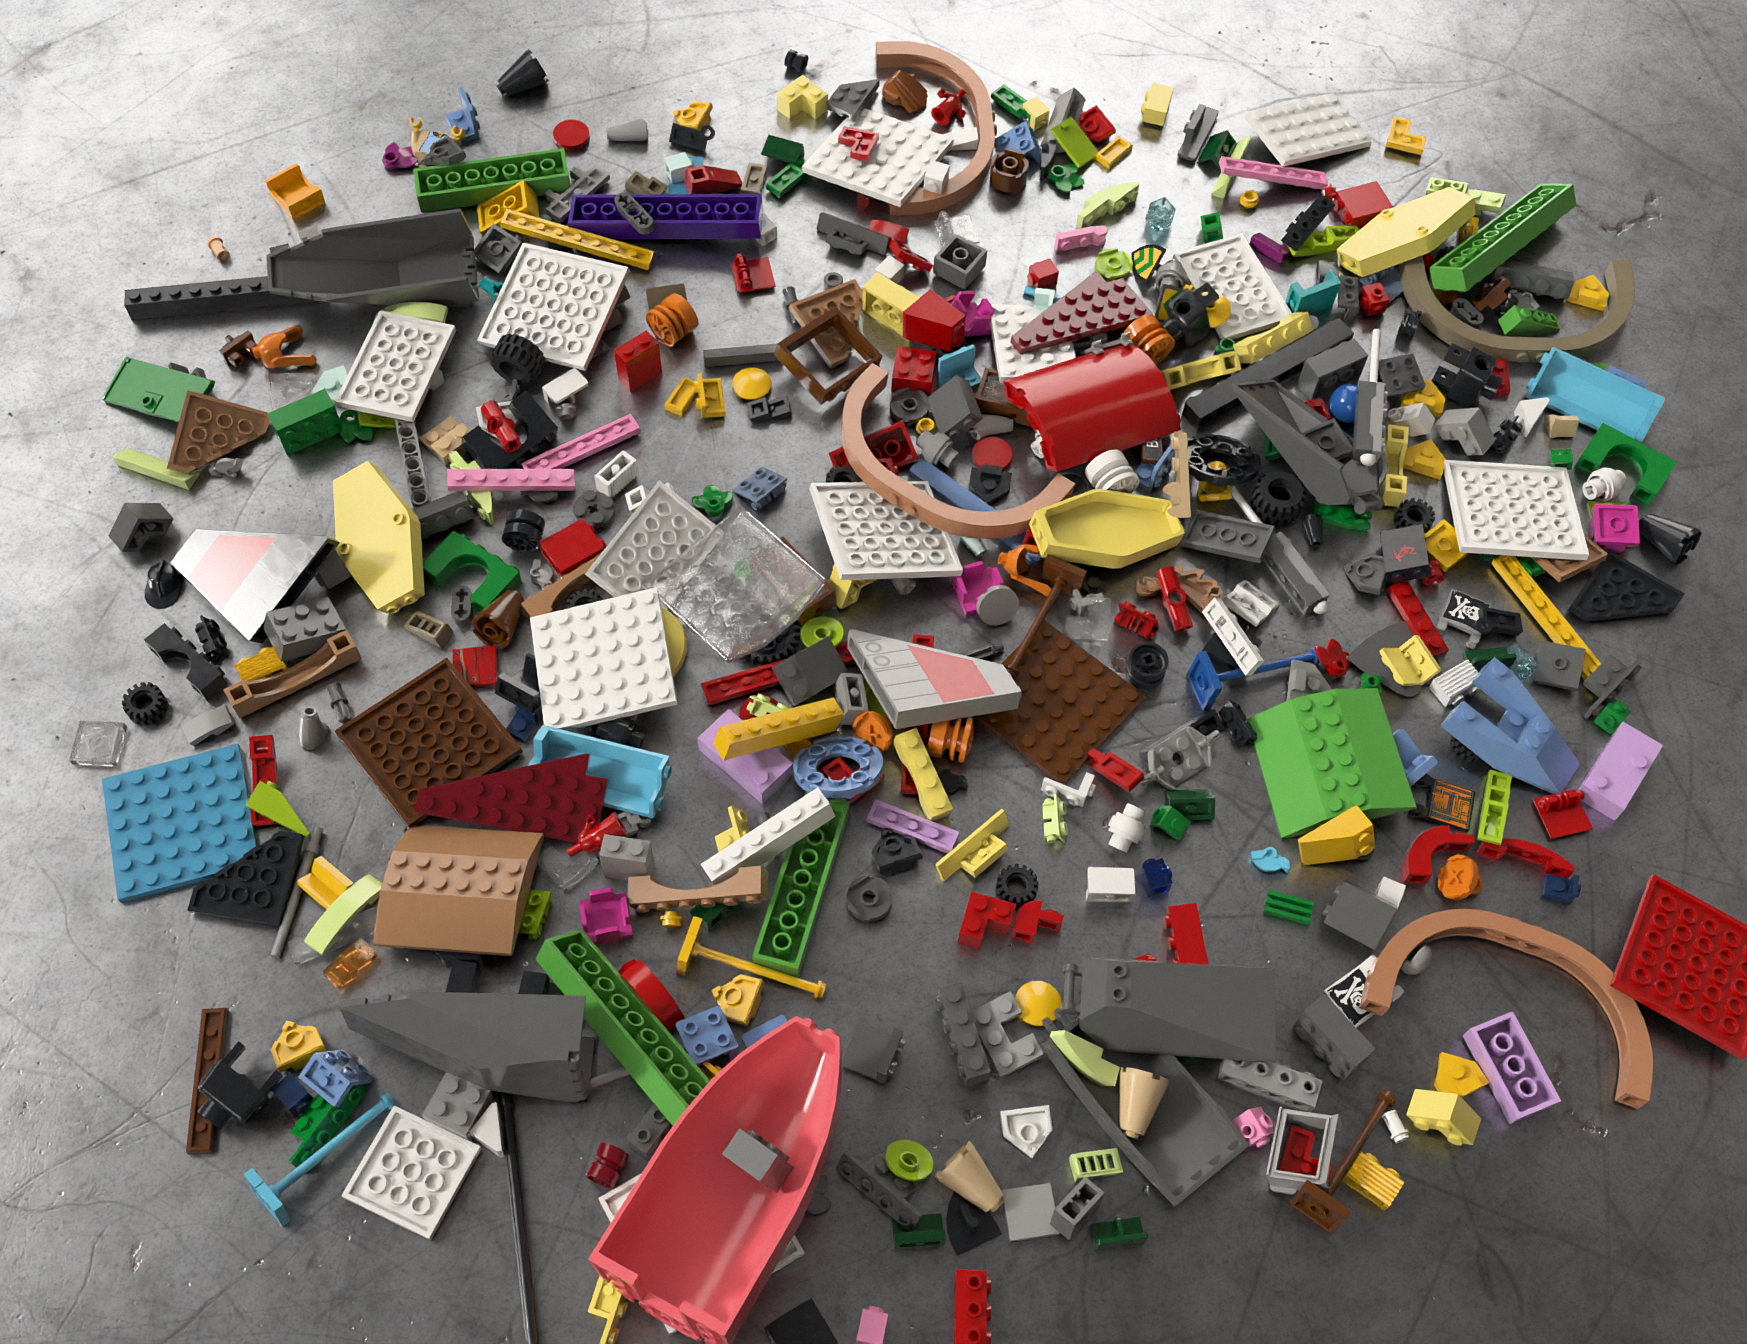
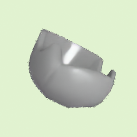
[1400,942,1433,975]

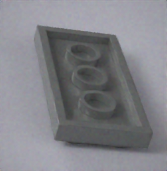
[1181,510,1275,563]

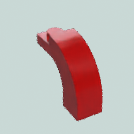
[1402,825,1474,884]
[618,959,686,1032]

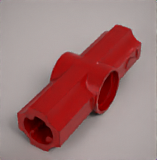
[480,400,522,453]
[1156,566,1193,632]

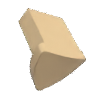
[1545,414,1579,438]

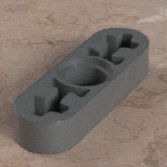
[615,192,654,235]

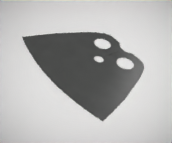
[1347,621,1442,697]

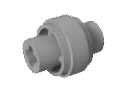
[1155,259,1187,292]
[916,430,959,468]

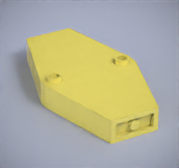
[1337,187,1476,277]
[333,461,425,614]
[1029,489,1185,569]

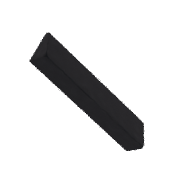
[1140,709,1225,763]

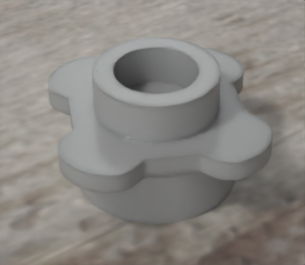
[555,403,576,420]

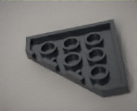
[1568,550,1685,621]
[187,831,304,926]

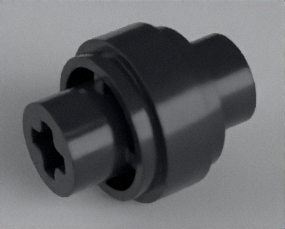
[596,717,646,749]

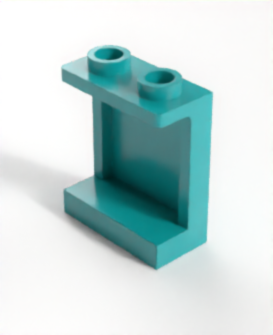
[1285,270,1341,315]

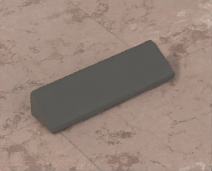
[703,344,779,367]

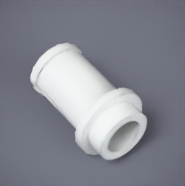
[1382,1110,1409,1144]

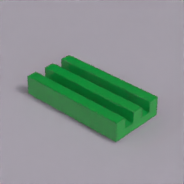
[1263,890,1314,925]

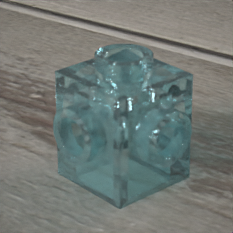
[1145,197,1176,231]

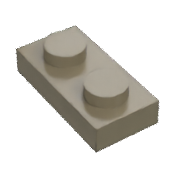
[741,163,767,194]

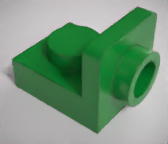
[1550,449,1573,470]

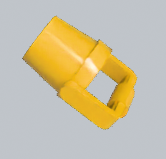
[1197,461,1233,502]

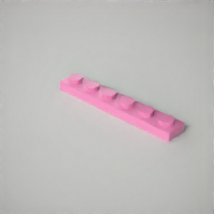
[1219,156,1328,190]
[521,413,640,469]
[447,469,575,491]

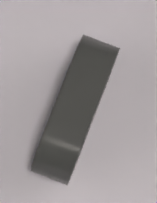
[1450,298,1484,329]
[451,586,473,626]

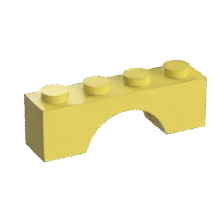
[1233,312,1314,364]
[1161,350,1241,390]
[1380,424,1408,507]
[893,728,953,822]

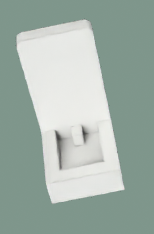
[1041,772,1096,807]

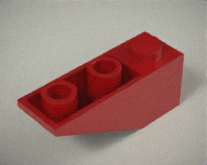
[684,165,743,194]

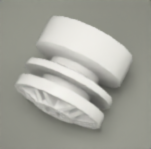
[1085,449,1140,494]

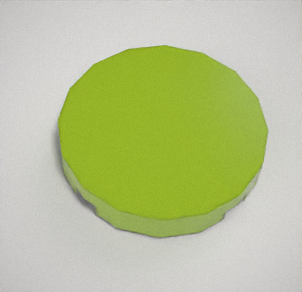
[1094,248,1133,281]

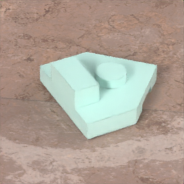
[311,365,348,404]

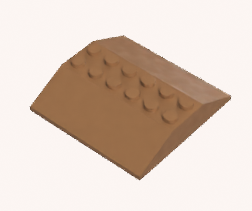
[373,825,544,956]

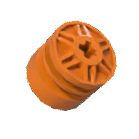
[646,293,699,347]
[1124,314,1175,365]
[927,717,974,763]

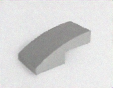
[182,705,235,746]

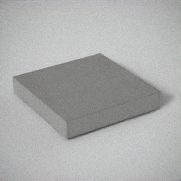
[1001,1183,1060,1242]

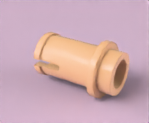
[207,235,229,260]

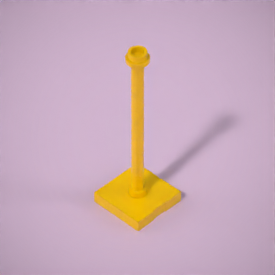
[676,916,826,998]

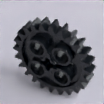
[731,602,800,666]

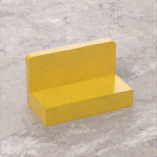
[297,856,354,910]

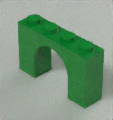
[1575,423,1677,506]
[423,531,522,612]

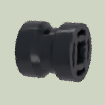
[784,49,809,73]
[1493,293,1519,319]

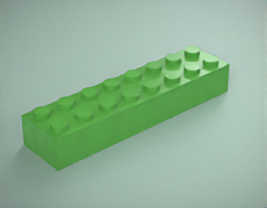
[413,148,571,213]
[752,791,850,978]

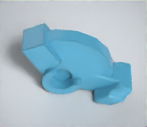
[1250,847,1290,873]

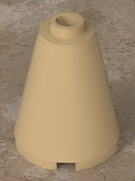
[1120,1067,1169,1139]
[935,1141,1003,1212]

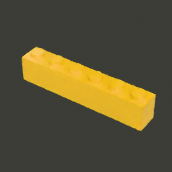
[713,697,844,761]

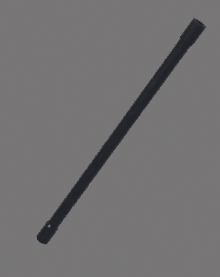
[497,1091,539,1344]

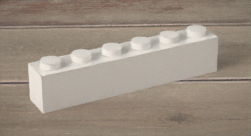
[701,788,835,885]

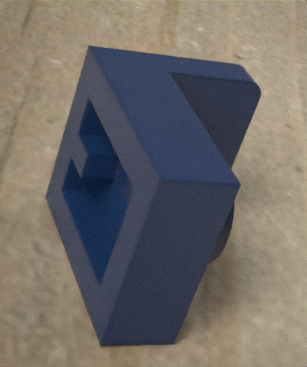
[506,706,539,743]
[1542,873,1581,904]

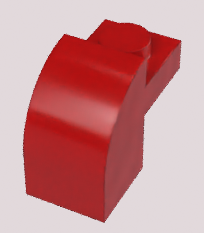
[1011,900,1064,943]

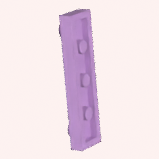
[867,799,959,854]

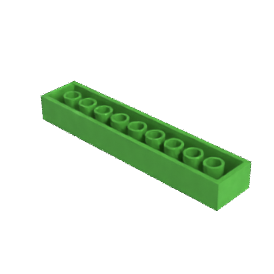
[1430,183,1577,292]
[536,929,710,1126]

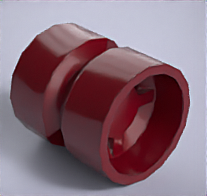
[585,1142,629,1189]

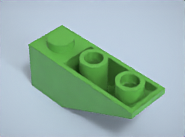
[1498,305,1561,337]

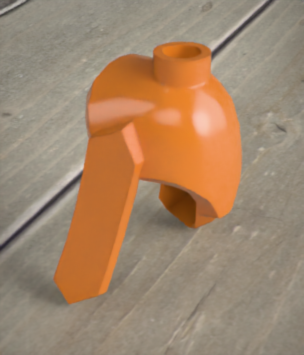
[252,325,317,369]
[998,544,1051,597]

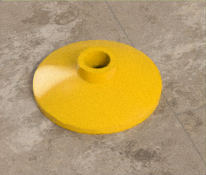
[1203,293,1231,328]

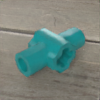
[479,276,504,303]

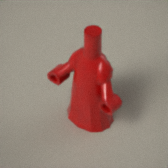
[931,89,966,126]
[567,812,628,857]

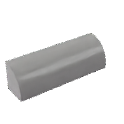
[1040,87,1086,153]

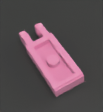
[1054,225,1108,252]

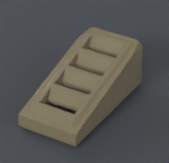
[404,611,454,648]

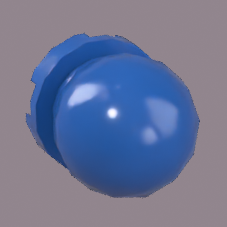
[1329,383,1358,423]

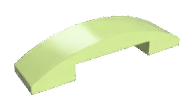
[374,302,448,323]
[304,874,382,955]

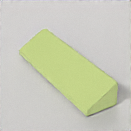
[1211,135,1251,199]
[113,448,200,490]

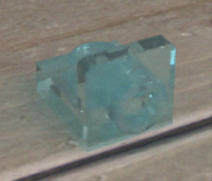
[1509,643,1538,681]

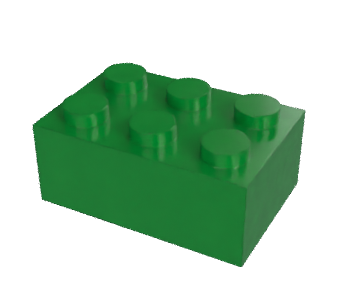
[267,389,342,455]

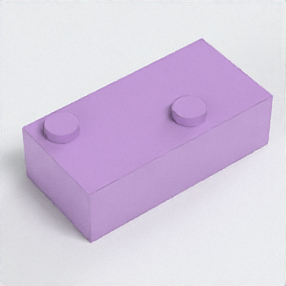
[697,709,793,805]
[1578,722,1663,821]
[1462,1011,1561,1125]

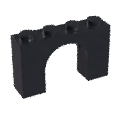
[461,391,558,469]
[445,960,550,995]

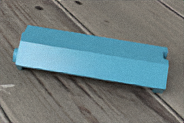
[1526,347,1666,442]
[528,725,672,818]

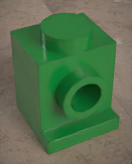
[1200,212,1224,244]

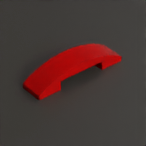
[249,735,278,826]
[1476,838,1575,879]

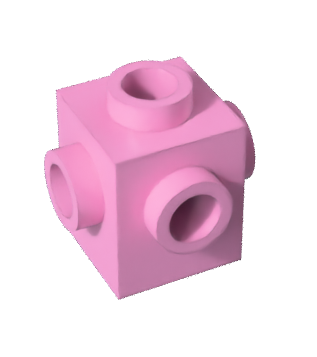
[1232,1106,1275,1148]

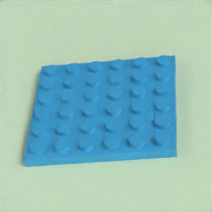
[102,744,257,903]

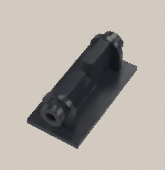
[1489,415,1522,455]
[195,616,230,661]
[1219,700,1257,748]

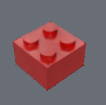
[891,346,937,397]

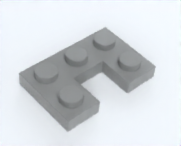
[971,991,1044,1078]

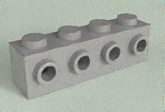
[1217,1059,1323,1113]

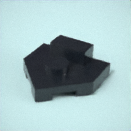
[969,464,1012,505]
[871,828,923,875]

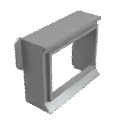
[1266,1107,1342,1195]

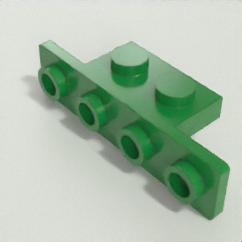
[289,1084,366,1174]

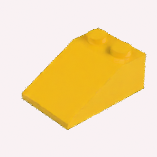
[477,180,540,235]
[1298,805,1375,865]

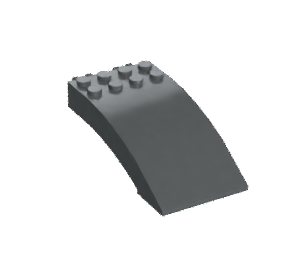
[1040,991,1249,1206]

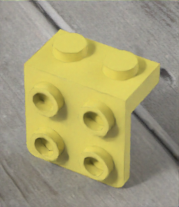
[1379,635,1442,686]

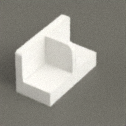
[542,368,589,404]
[1086,867,1135,903]

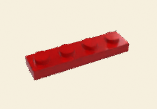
[1387,581,1449,658]

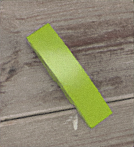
[1288,226,1359,257]
[1477,770,1512,845]

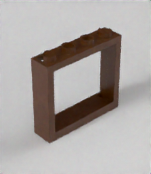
[774,306,883,405]

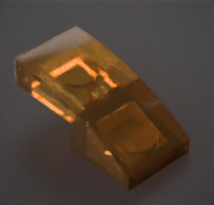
[323,938,377,989]

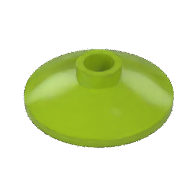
[801,616,844,647]
[885,1140,934,1181]

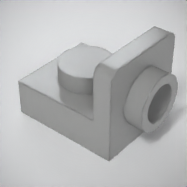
[1070,589,1105,617]

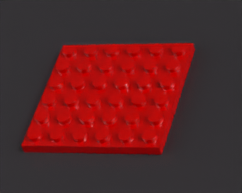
[1610,874,1747,1060]

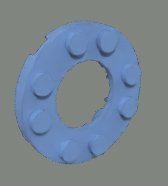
[793,736,883,799]

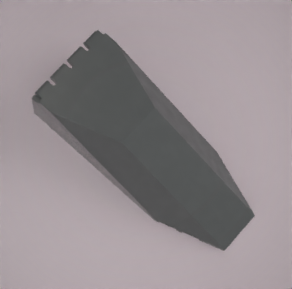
[266,209,479,307]
[339,991,595,1102]

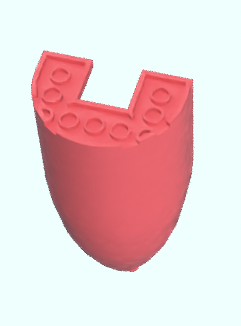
[588,1016,842,1344]

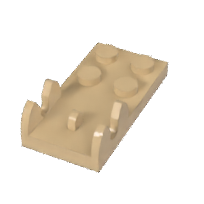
[1162,431,1191,518]

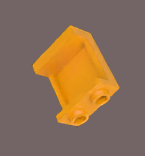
[265,163,325,220]

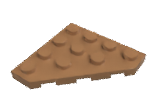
[789,279,863,368]
[167,390,270,474]

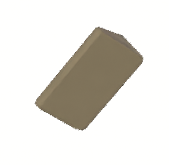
[646,283,687,311]

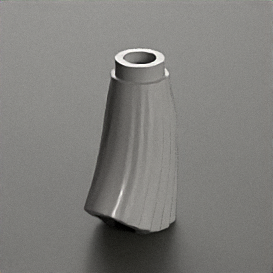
[607,117,649,142]
[968,414,1013,440]
[299,706,329,750]

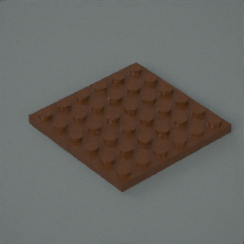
[973,620,1146,785]
[335,657,523,828]

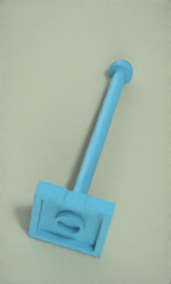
[243,1092,396,1227]

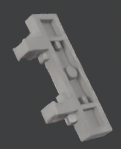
[545,165,610,224]

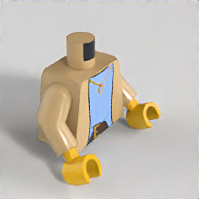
[409,116,466,168]

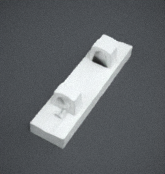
[1202,597,1264,676]

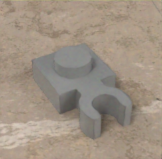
[618,812,651,838]

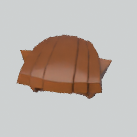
[882,70,928,113]

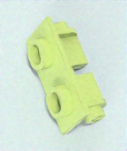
[747,693,790,717]
[1042,794,1068,844]

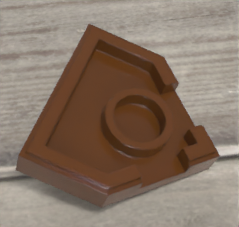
[1473,276,1511,311]

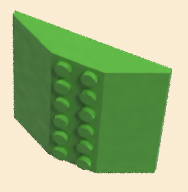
[1247,688,1416,839]

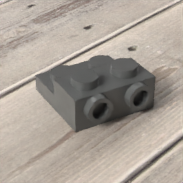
[474,223,525,276]

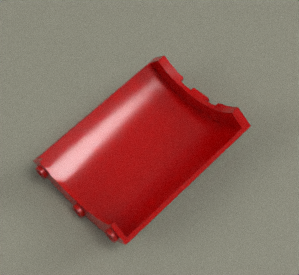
[1003,343,1181,472]

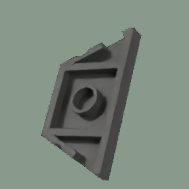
[826,79,880,121]

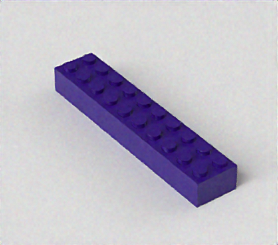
[568,194,763,239]

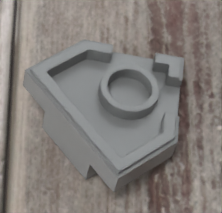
[1287,660,1332,701]

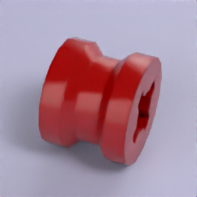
[1423,560,1444,585]

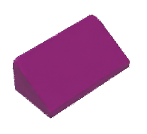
[1249,232,1291,264]

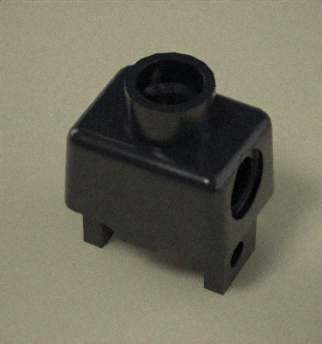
[1161,282,1219,346]
[1431,343,1503,406]
[197,1041,283,1130]

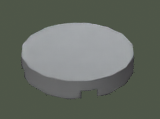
[976,585,1019,626]

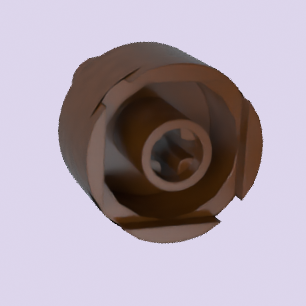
[990,149,1029,194]

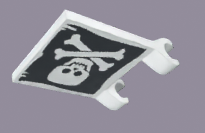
[1323,955,1404,1028]

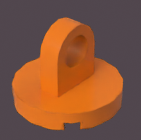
[853,711,893,753]
[1437,854,1483,901]

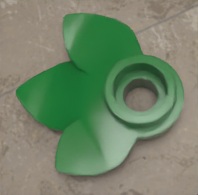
[1048,164,1085,193]
[340,410,373,443]
[691,485,733,517]

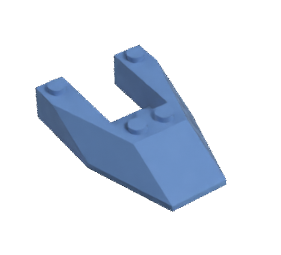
[1441,657,1580,794]

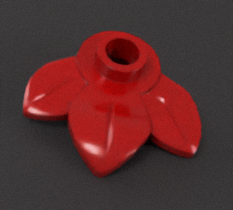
[1314,638,1351,678]

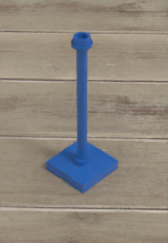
[1186,648,1320,711]

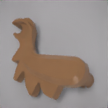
[1135,563,1222,614]

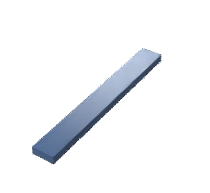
[909,458,1043,565]

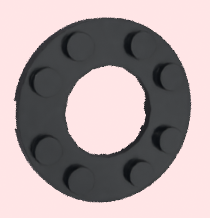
[1187,434,1261,487]

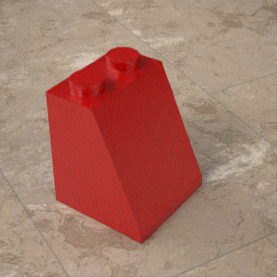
[902,289,965,352]

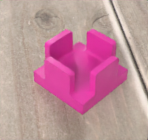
[950,291,995,336]
[1589,504,1640,553]
[952,561,1004,616]
[579,887,633,945]

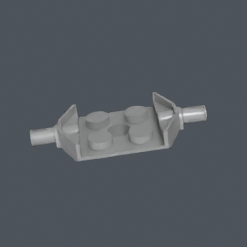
[1140,726,1221,790]

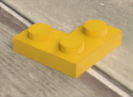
[1386,116,1427,155]

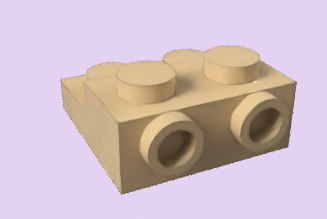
[419,416,471,467]

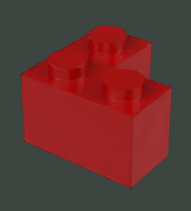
[958,891,1016,950]

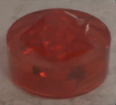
[857,192,869,211]

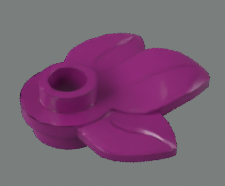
[382,142,418,169]

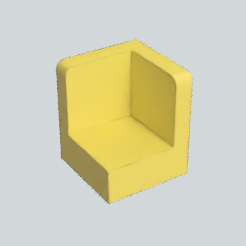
[1023,97,1050,130]

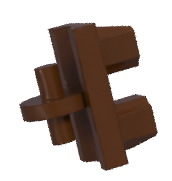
[219,330,257,367]

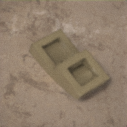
[625,171,668,194]

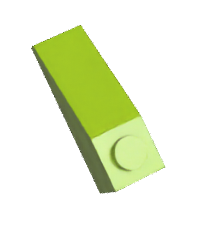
[246,781,312,840]

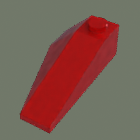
[828,420,919,470]

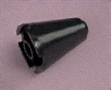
[496,49,549,97]
[1639,514,1702,566]

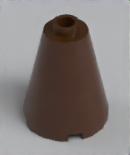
[471,590,524,648]

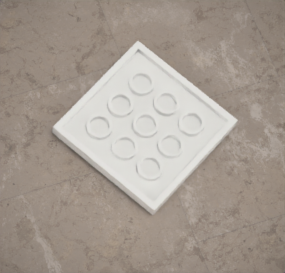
[341,1106,482,1241]

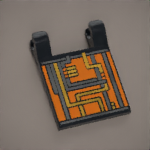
[1408,774,1476,832]

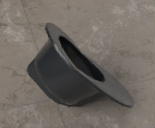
[145,560,183,609]

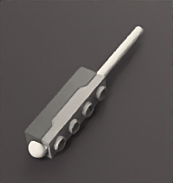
[1352,329,1388,466]
[1232,486,1330,615]

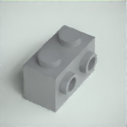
[833,673,869,725]

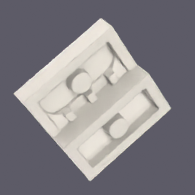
[1223,580,1280,627]

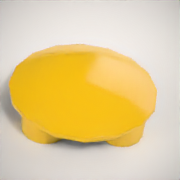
[732,368,772,400]
[1015,981,1061,1026]

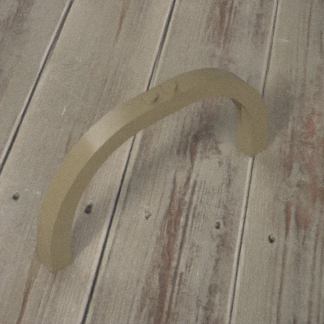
[1398,255,1635,363]

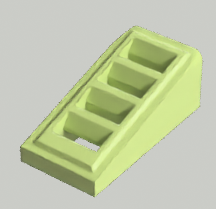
[1069,1148,1123,1183]

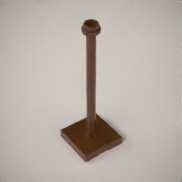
[1004,554,1087,679]
[1289,1090,1396,1234]

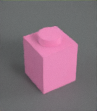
[856,1306,888,1344]

